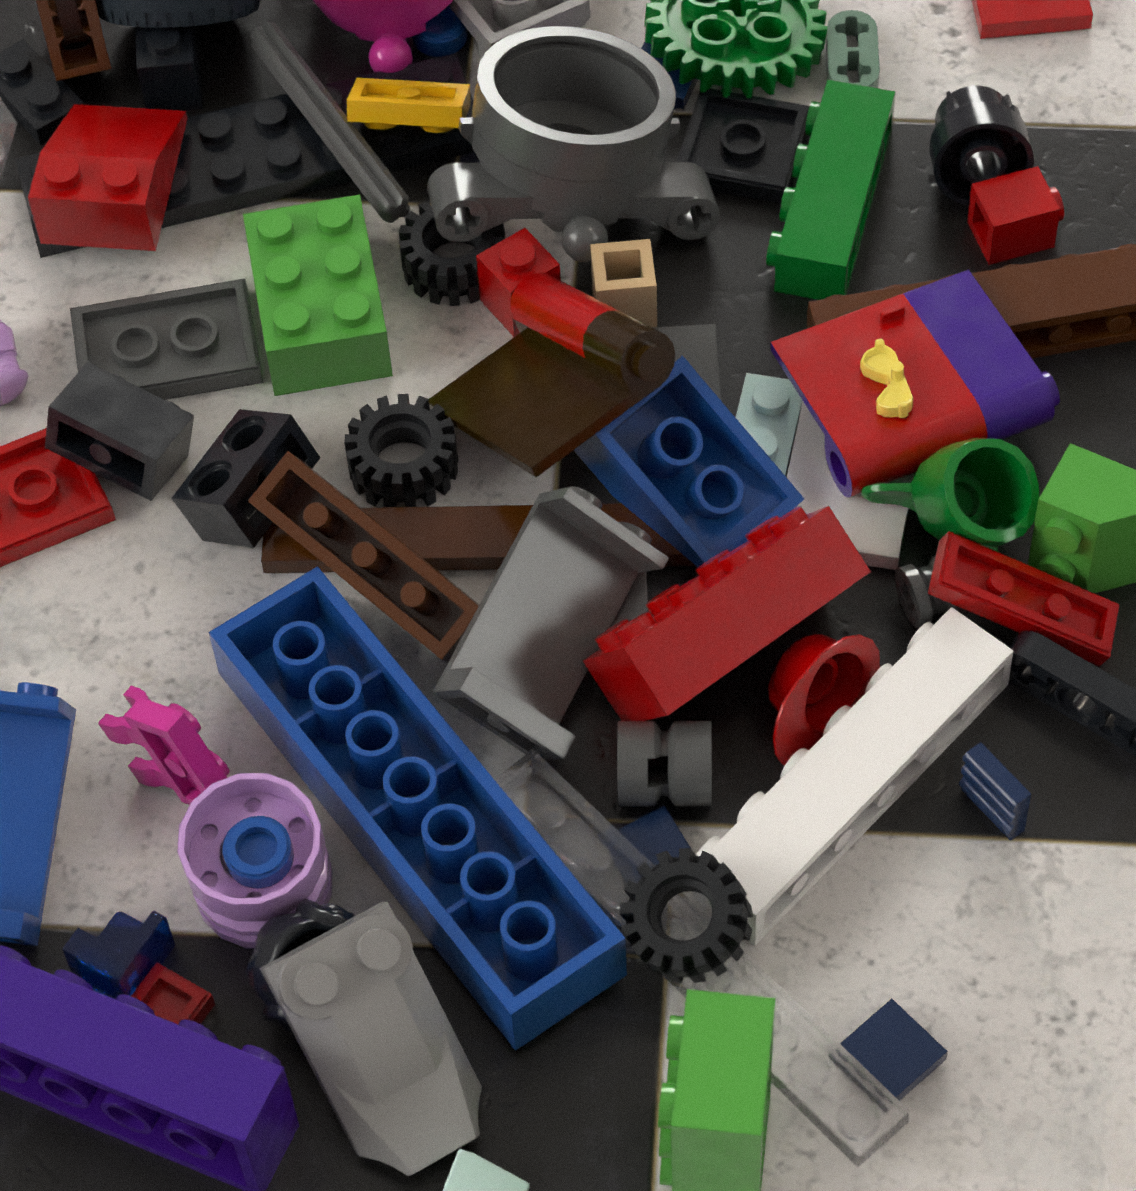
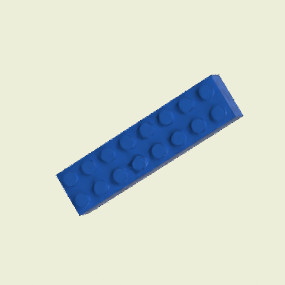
[209,566,627,1051]

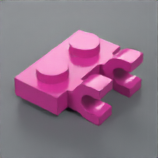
[98,685,230,805]

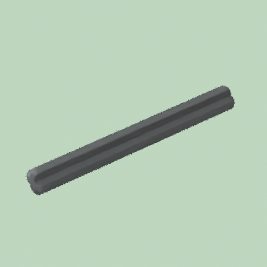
[250,21,410,223]

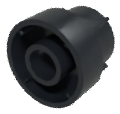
[929,85,1034,206]

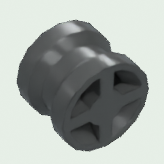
[895,555,967,628]

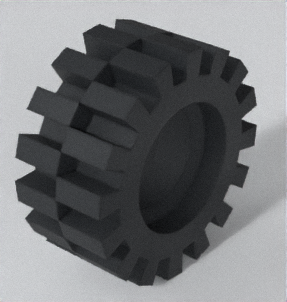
[399,200,505,306]
[344,394,459,507]
[619,848,753,983]

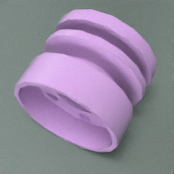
[177,773,333,948]

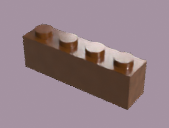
[248,451,480,663]

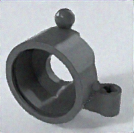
[427,26,720,263]

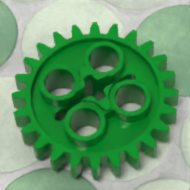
[644,0,828,98]

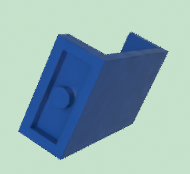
[0,682,77,946]

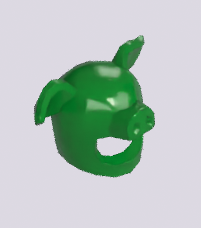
[861,438,1039,552]

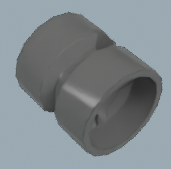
[617,721,712,807]

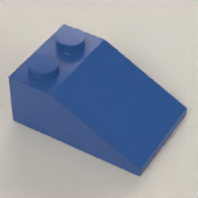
[574,355,805,567]

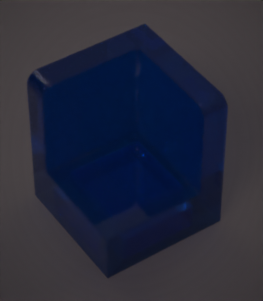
[62,911,175,999]

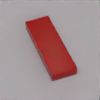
[928,531,1120,667]

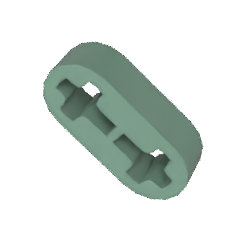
[826,10,880,88]

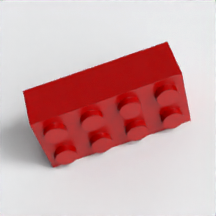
[583,506,871,721]

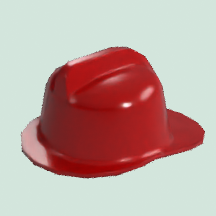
[768,634,880,765]

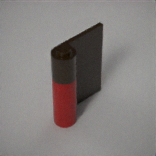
[429,273,675,477]

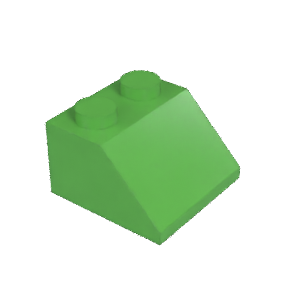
[1028,443,1136,593]

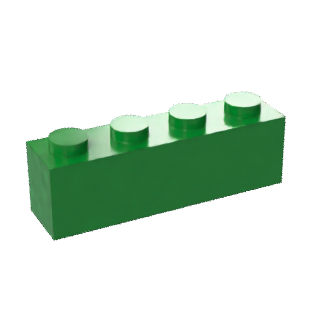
[766,80,896,300]

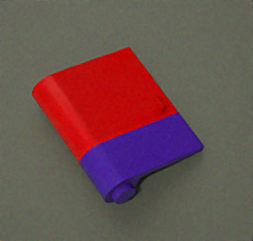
[770,269,1060,498]

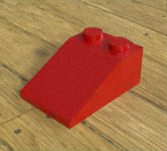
[28,104,188,251]

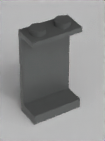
[432,486,669,760]

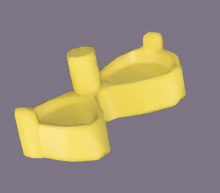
[860,338,913,418]

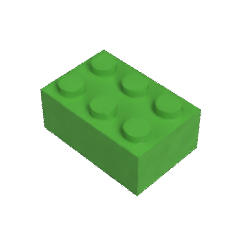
[243,195,393,396]
[658,989,776,1191]

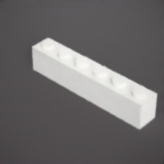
[694,607,1014,946]

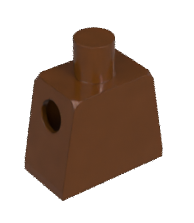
[36,0,111,81]

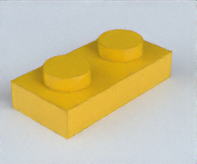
[347,78,470,133]

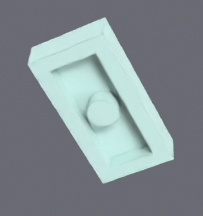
[736,373,803,477]

